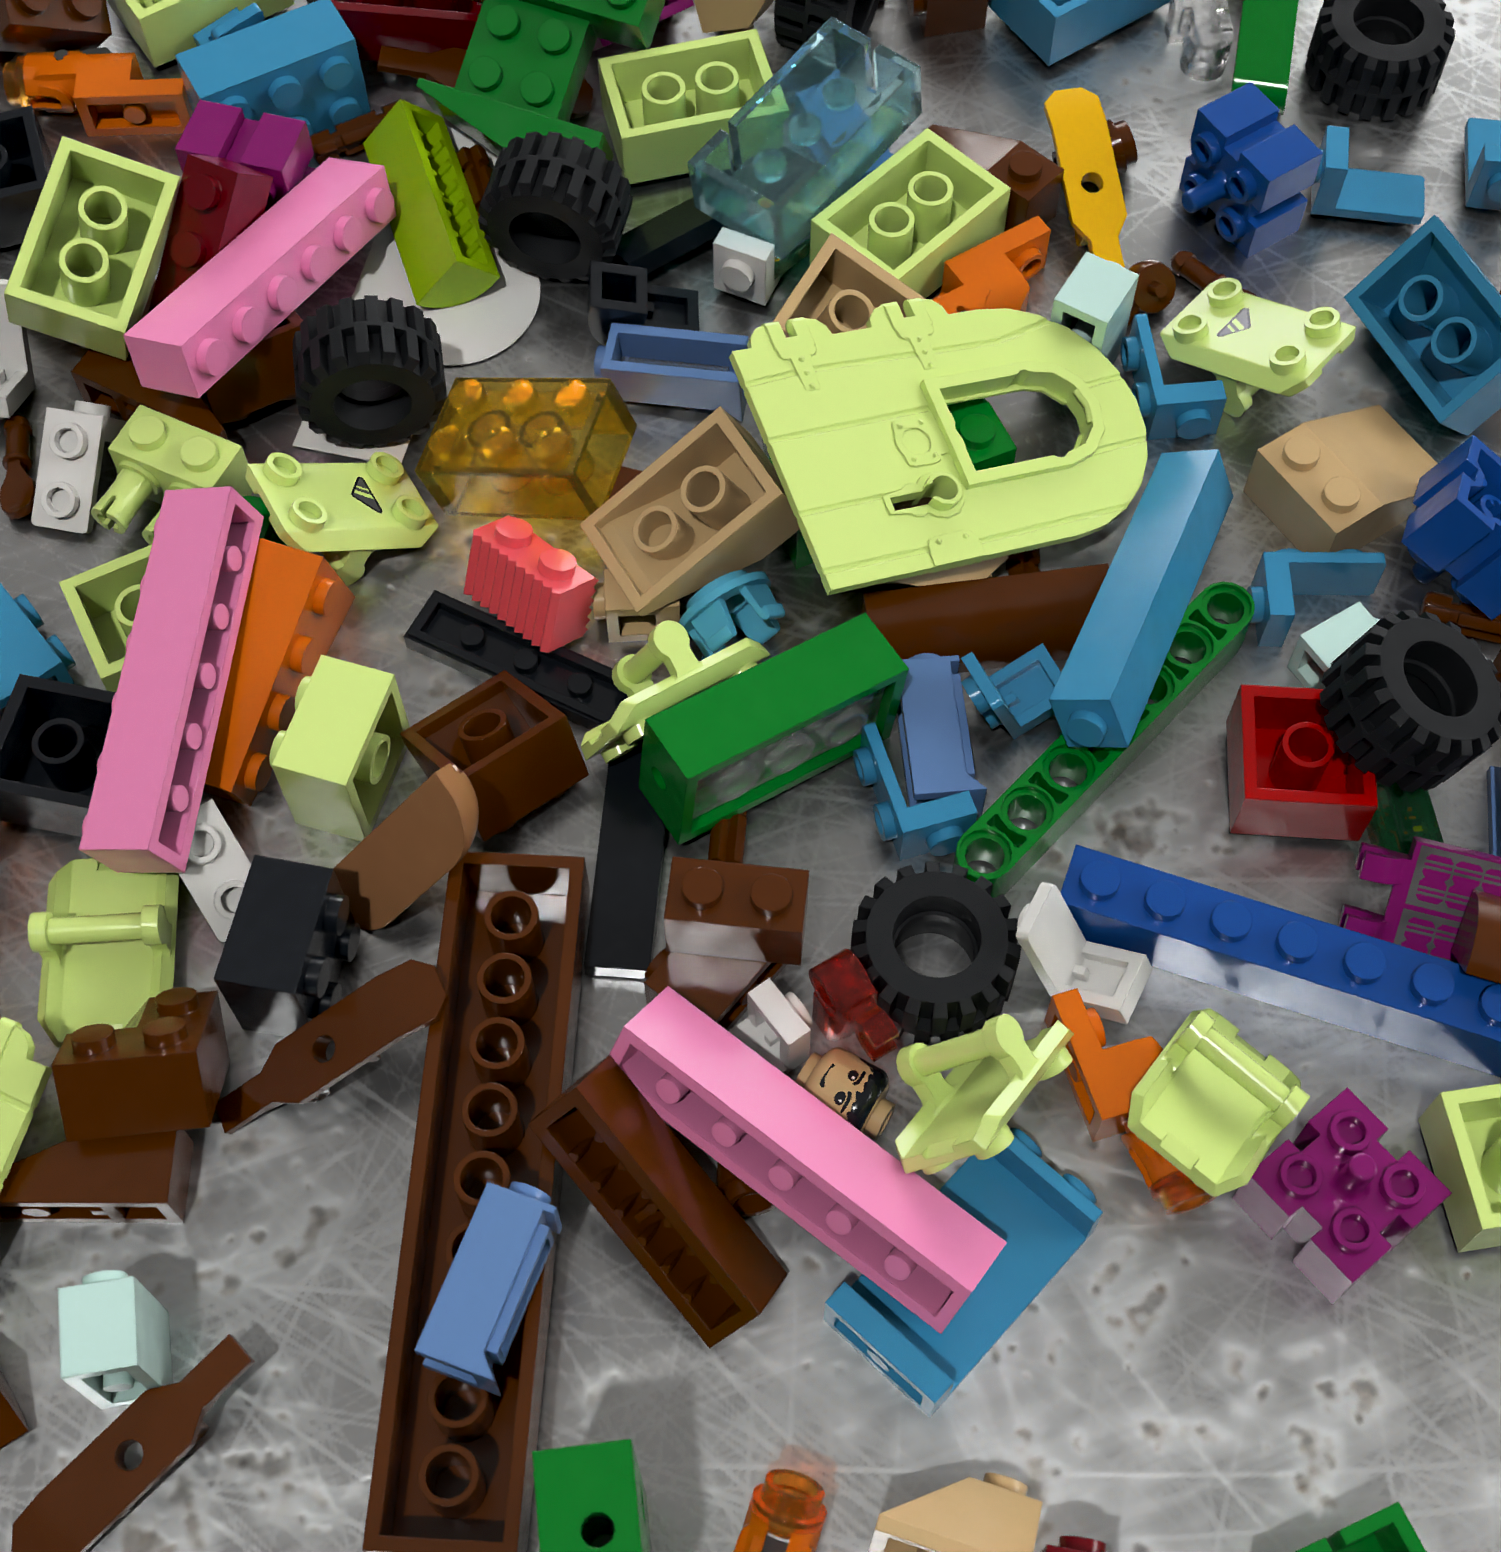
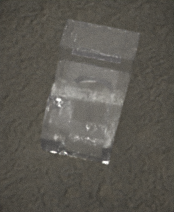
[1164,0,1233,82]

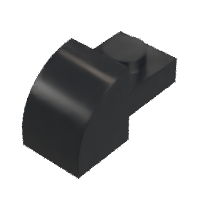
[587,261,699,346]

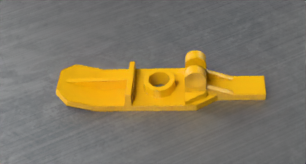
[1044,87,1127,268]

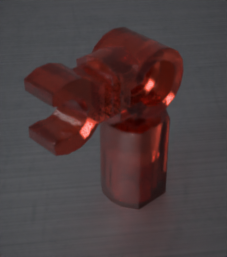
[808,948,899,1062]

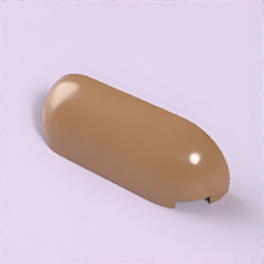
[333,763,479,930]

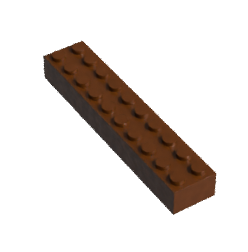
[362,851,590,1552]

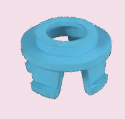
[679,570,785,660]

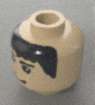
[795,1047,896,1141]

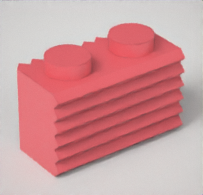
[463,515,599,653]

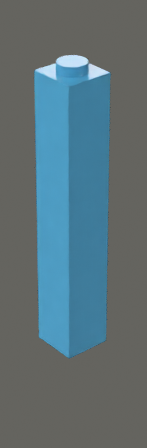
[1049,449,1233,748]

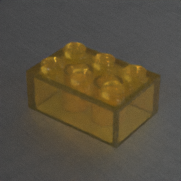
[415,378,637,520]

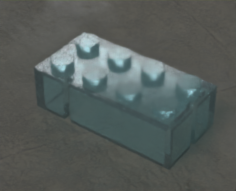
[687,16,922,260]

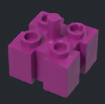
[175,99,316,213]
[1232,1087,1452,1304]

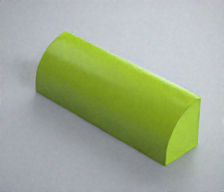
[363,99,500,308]

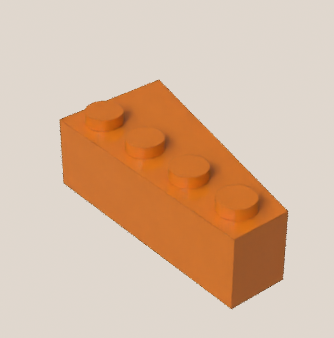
[203,538,355,807]

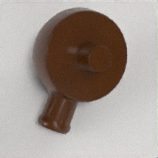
[1127,260,1176,327]

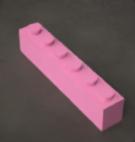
[123,157,397,398]
[79,486,264,873]
[609,986,1007,1334]

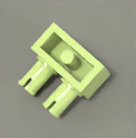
[91,404,253,545]

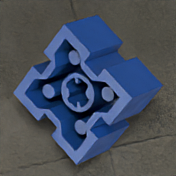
[1179,82,1323,258]
[1401,435,1501,620]

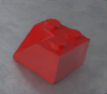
[1226,684,1378,841]

